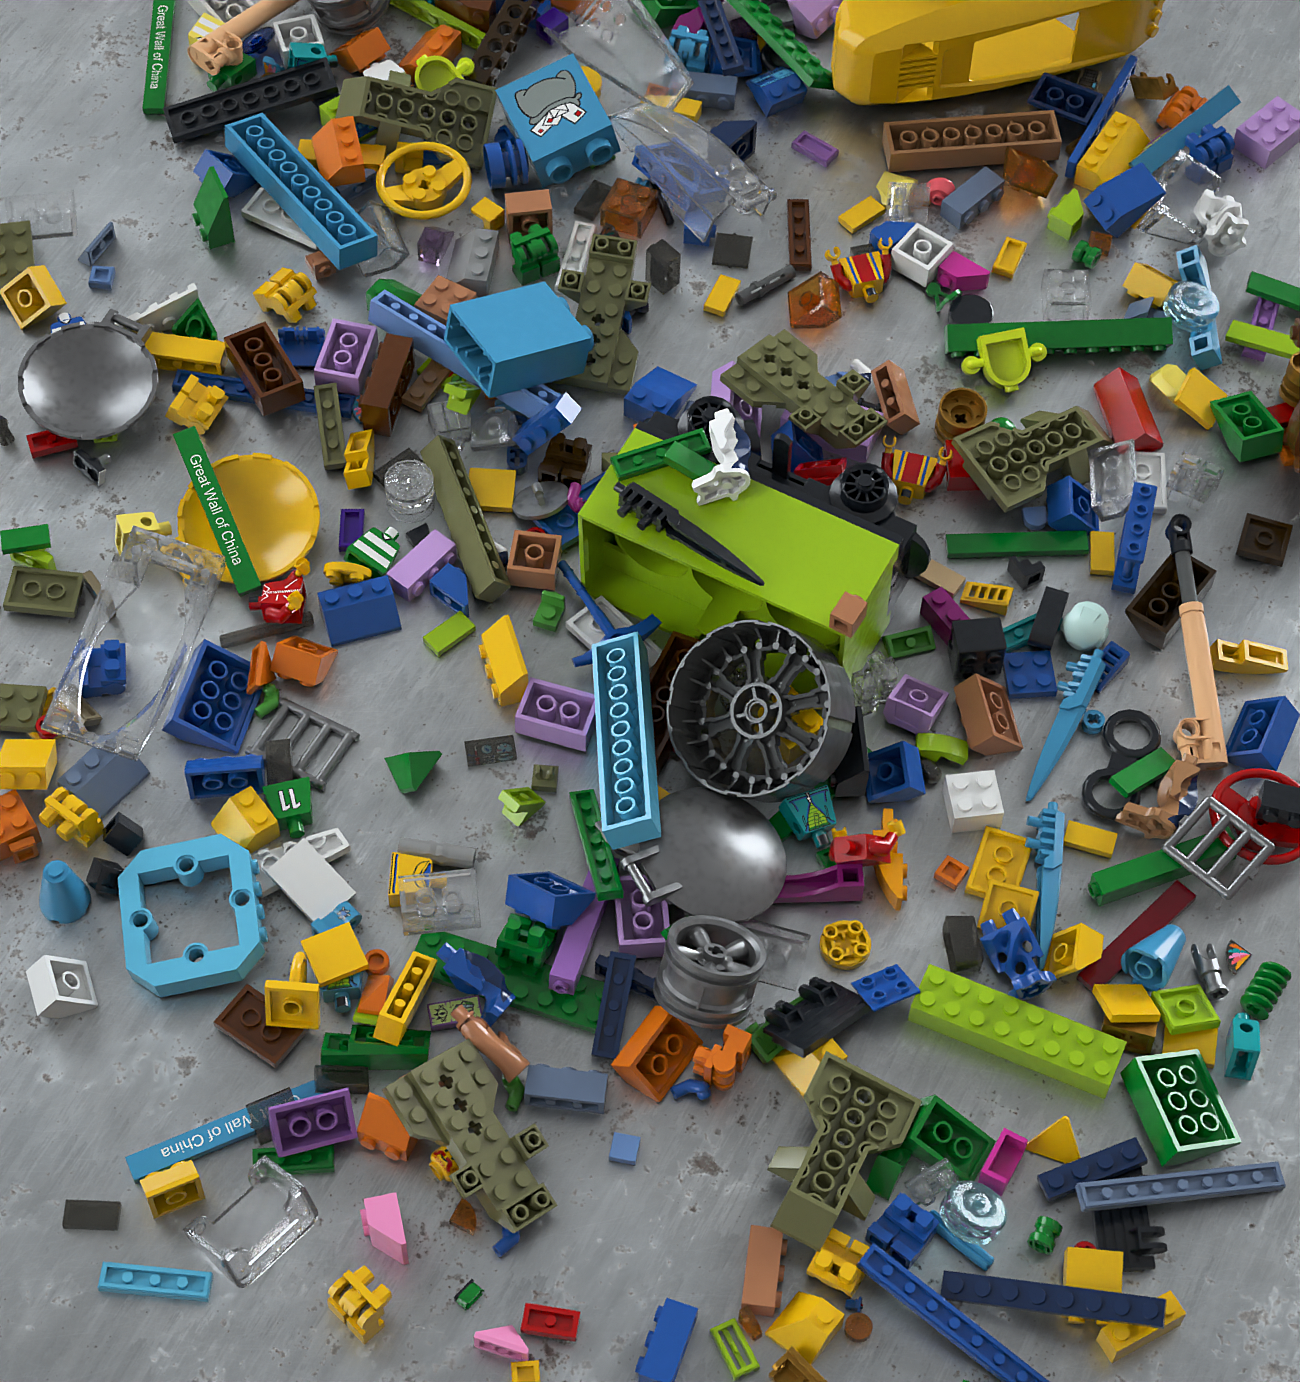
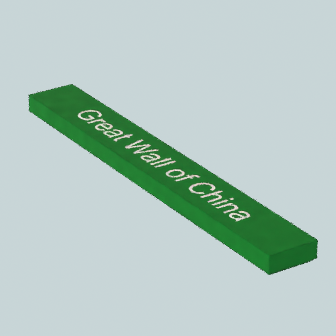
[142,0,176,114]
[173,426,262,597]

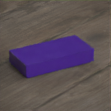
[339,509,365,552]

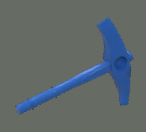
[558,560,662,667]

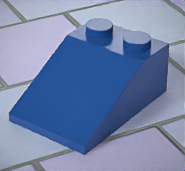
[1083,162,1166,238]
[624,366,697,422]

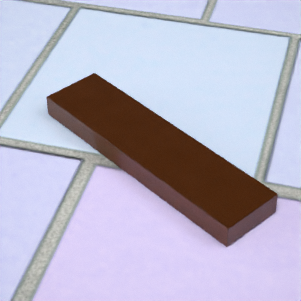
[787,199,812,271]

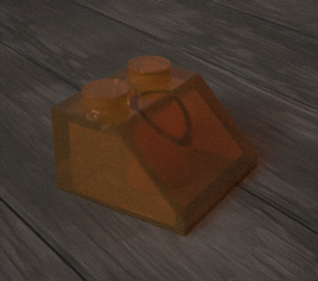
[1003,146,1058,198]
[788,271,842,329]

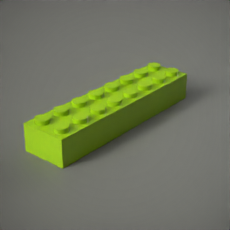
[908,964,1127,1099]

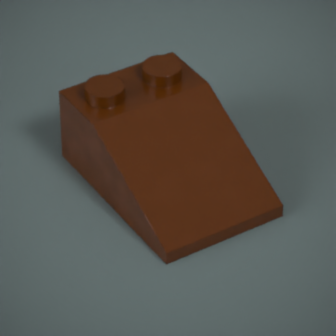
[434,0,496,33]

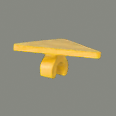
[1026,1116,1081,1164]

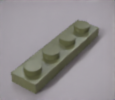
[313,383,347,470]

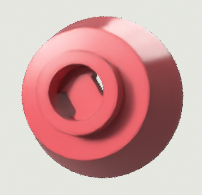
[926,177,956,206]

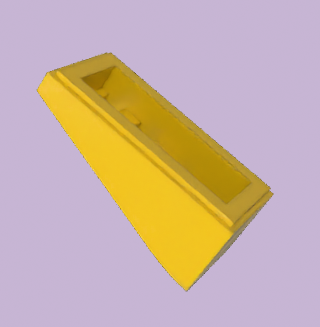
[960,581,1014,616]

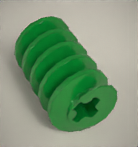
[1240,961,1292,1020]

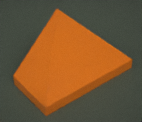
[246,641,276,695]
[357,975,394,1016]

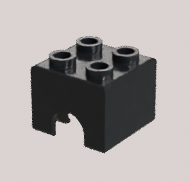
[947,617,1007,679]

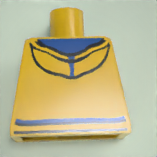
[388,852,448,907]

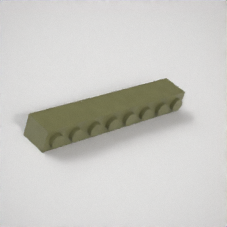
[420,435,511,603]

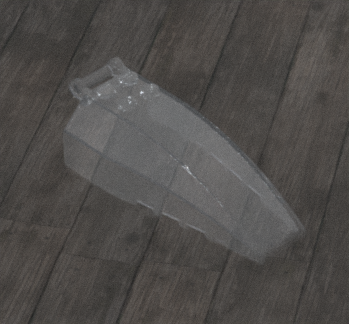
[544,0,694,117]
[608,103,777,243]

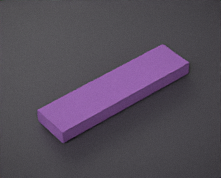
[1242,297,1280,362]

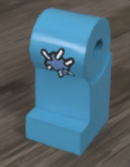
[311,901,362,936]

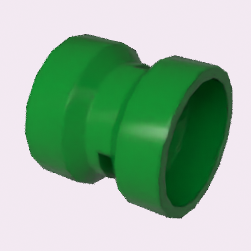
[1072,240,1102,269]
[1027,1216,1063,1254]

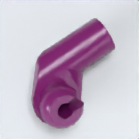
[567,482,586,513]

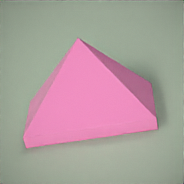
[474,1325,529,1361]

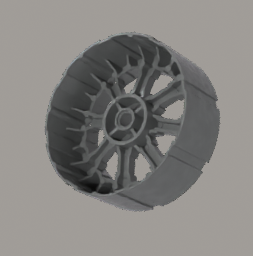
[667,620,855,803]

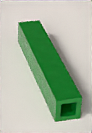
[1088,826,1237,906]

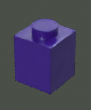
[536,7,569,45]

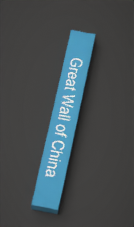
[125,1075,334,1184]

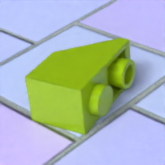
[1047,188,1084,241]

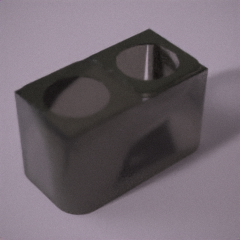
[942,916,983,974]

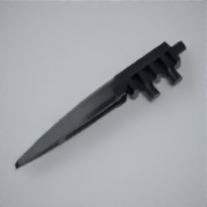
[613,482,765,586]

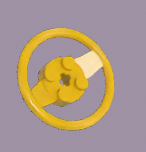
[376,142,472,220]

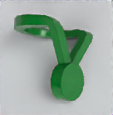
[926,282,962,312]

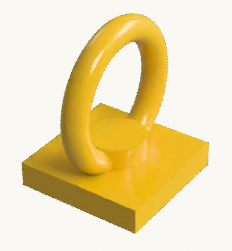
[264,951,320,1030]

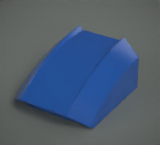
[709,36,762,77]

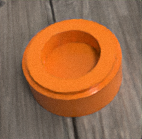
[365,949,390,975]

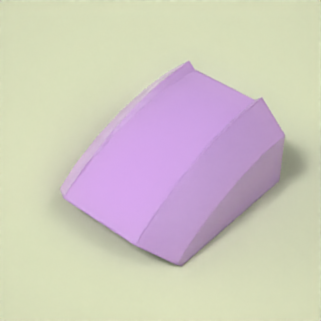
[883,674,949,735]

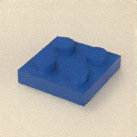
[1002,650,1057,699]

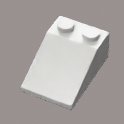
[187,0,254,23]

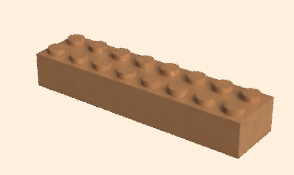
[882,110,1062,172]

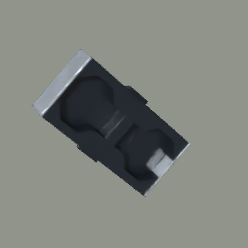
[73,448,111,486]

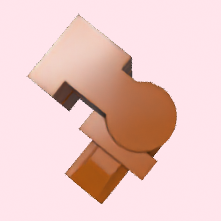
[1156,86,1208,129]
[693,1024,752,1091]

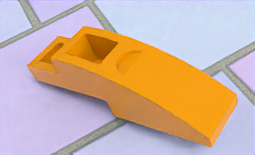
[872,808,908,910]

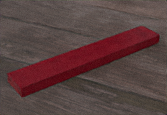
[1076,880,1197,992]

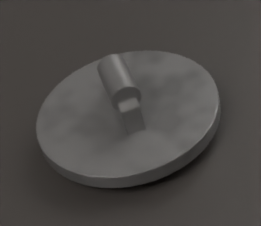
[512,481,568,520]

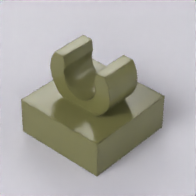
[531,764,559,792]

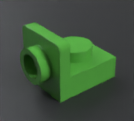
[533,590,566,632]
[744,1022,784,1064]

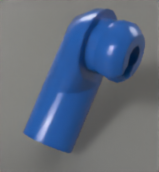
[670,1079,711,1100]
[492,1226,520,1257]

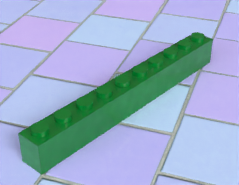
[944,317,1173,358]

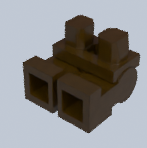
[538,433,592,490]

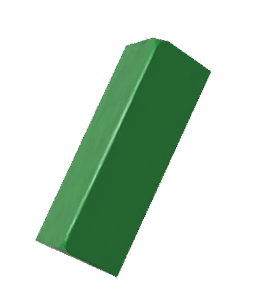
[662,441,717,480]

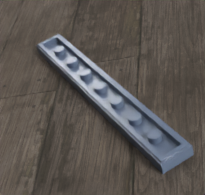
[1075,1161,1286,1212]

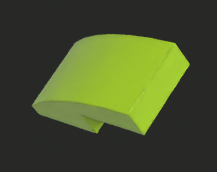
[915,733,968,765]

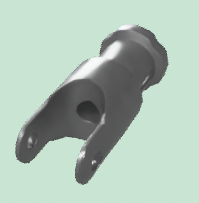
[1191,944,1229,1000]

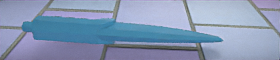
[1026,649,1106,801]
[1025,801,1065,970]

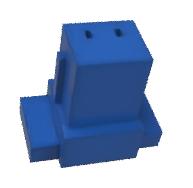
[845,1297,863,1316]

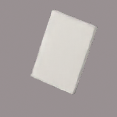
[1117,451,1168,514]
[266,838,356,922]

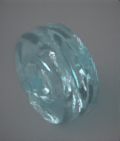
[1163,281,1219,332]
[939,1180,1007,1245]

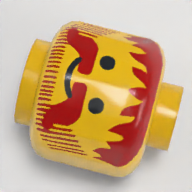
[429,1146,459,1182]

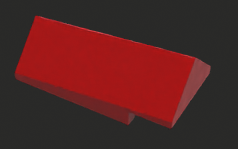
[1093,367,1164,453]
[794,457,847,486]

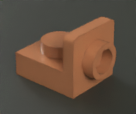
[305,250,336,280]

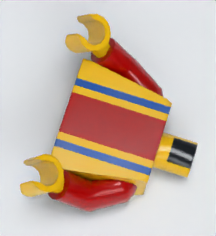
[825,237,893,303]
[881,435,953,505]

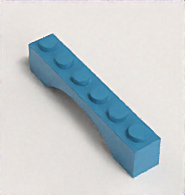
[1176,245,1222,371]

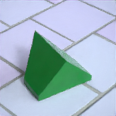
[172,297,218,340]
[384,751,442,793]

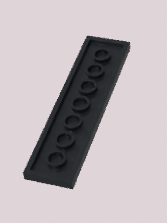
[163,57,339,144]

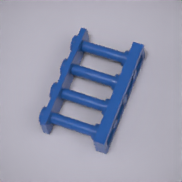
[1111,482,1157,594]

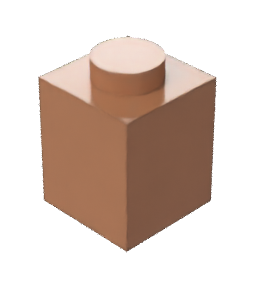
[829,591,868,638]

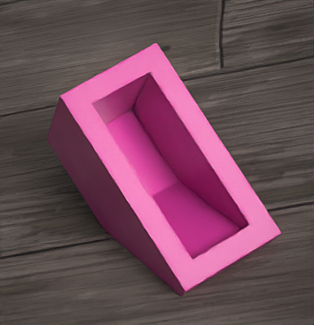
[936,251,990,291]

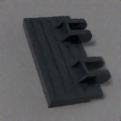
[763,976,872,1058]
[1092,1166,1168,1272]

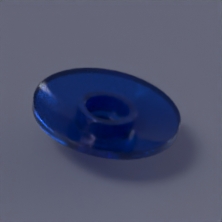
[242,27,275,55]

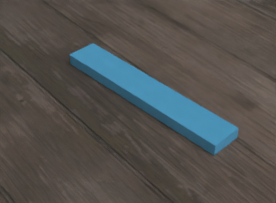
[1128,85,1241,173]

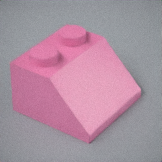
[360,1192,409,1265]

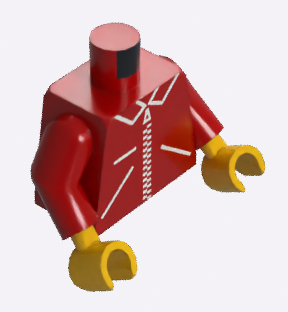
[248,556,310,624]
[828,819,906,867]

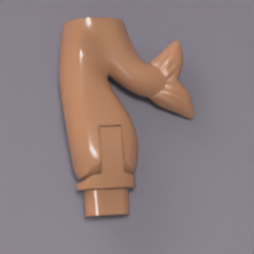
[450,1004,530,1083]

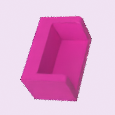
[978,1128,1028,1196]

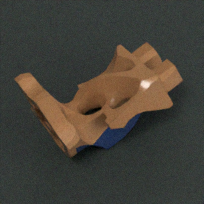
[1115,753,1200,839]

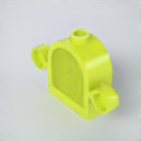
[415,54,474,92]
[961,327,1047,393]

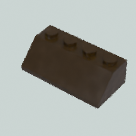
[1125,554,1217,650]

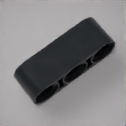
[1027,586,1069,651]

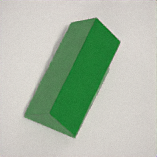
[321,1024,431,1071]

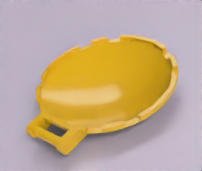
[160,453,320,588]

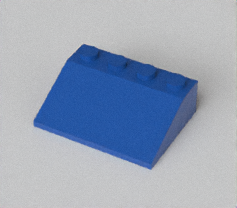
[162,639,263,754]

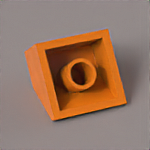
[329,27,391,73]
[270,635,338,687]
[357,1092,418,1162]

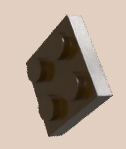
[1235,513,1293,567]

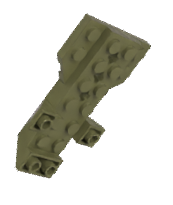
[336,70,498,170]
[551,233,651,395]
[720,329,888,449]
[951,406,1115,513]
[382,1038,558,1233]
[767,1051,922,1252]

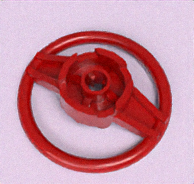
[1209,768,1300,865]

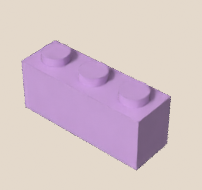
[386,529,457,602]

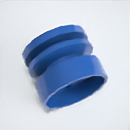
[483,138,529,190]

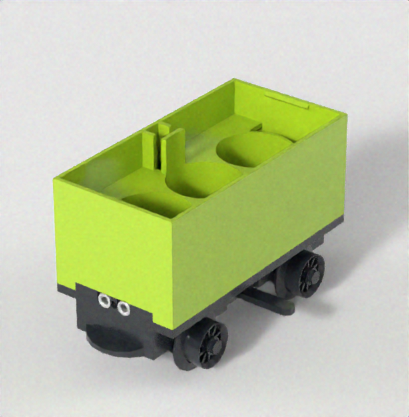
[578,396,931,694]

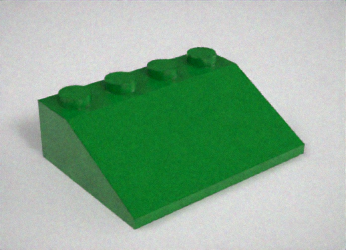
[1120,1049,1242,1167]

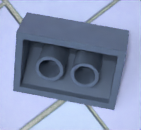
[57,731,150,819]

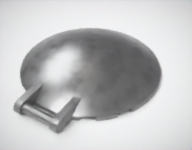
[18,308,158,440]
[620,787,787,923]

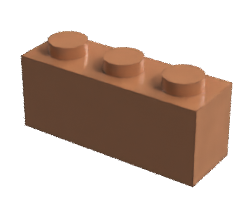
[871,360,920,435]
[740,1225,788,1317]

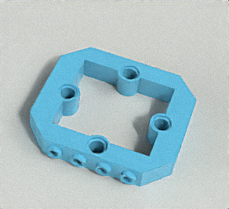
[118,834,268,998]

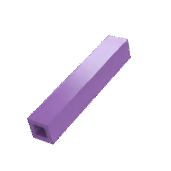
[549,857,620,996]

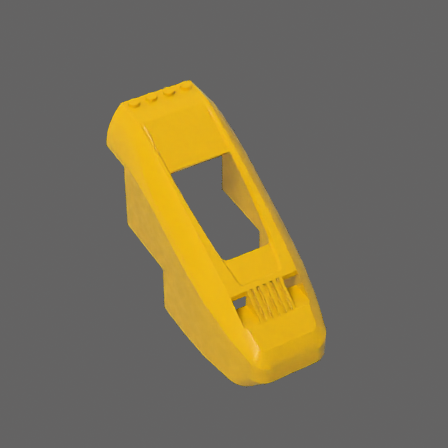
[831,0,1165,105]

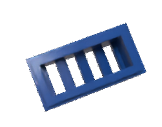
[1095,641,1130,694]

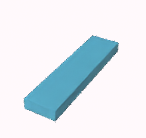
[98,1262,213,1302]

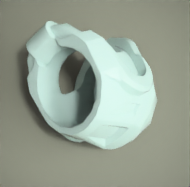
[1060,601,1109,651]

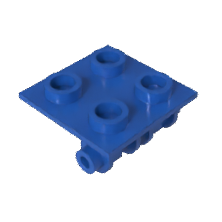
[278,326,325,367]
[851,964,921,1012]

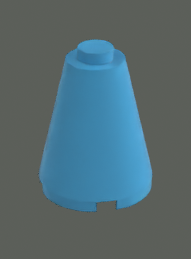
[39,860,91,924]
[1121,924,1186,992]

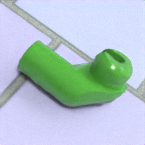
[254,683,280,719]
[501,1075,525,1112]

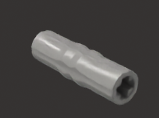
[397,837,476,869]

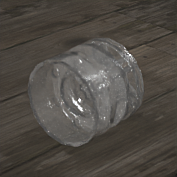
[384,460,435,523]

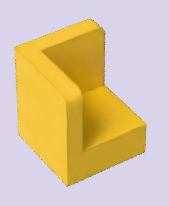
[395,141,424,173]
[471,197,505,231]

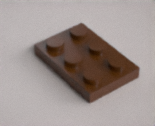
[213,984,309,1068]

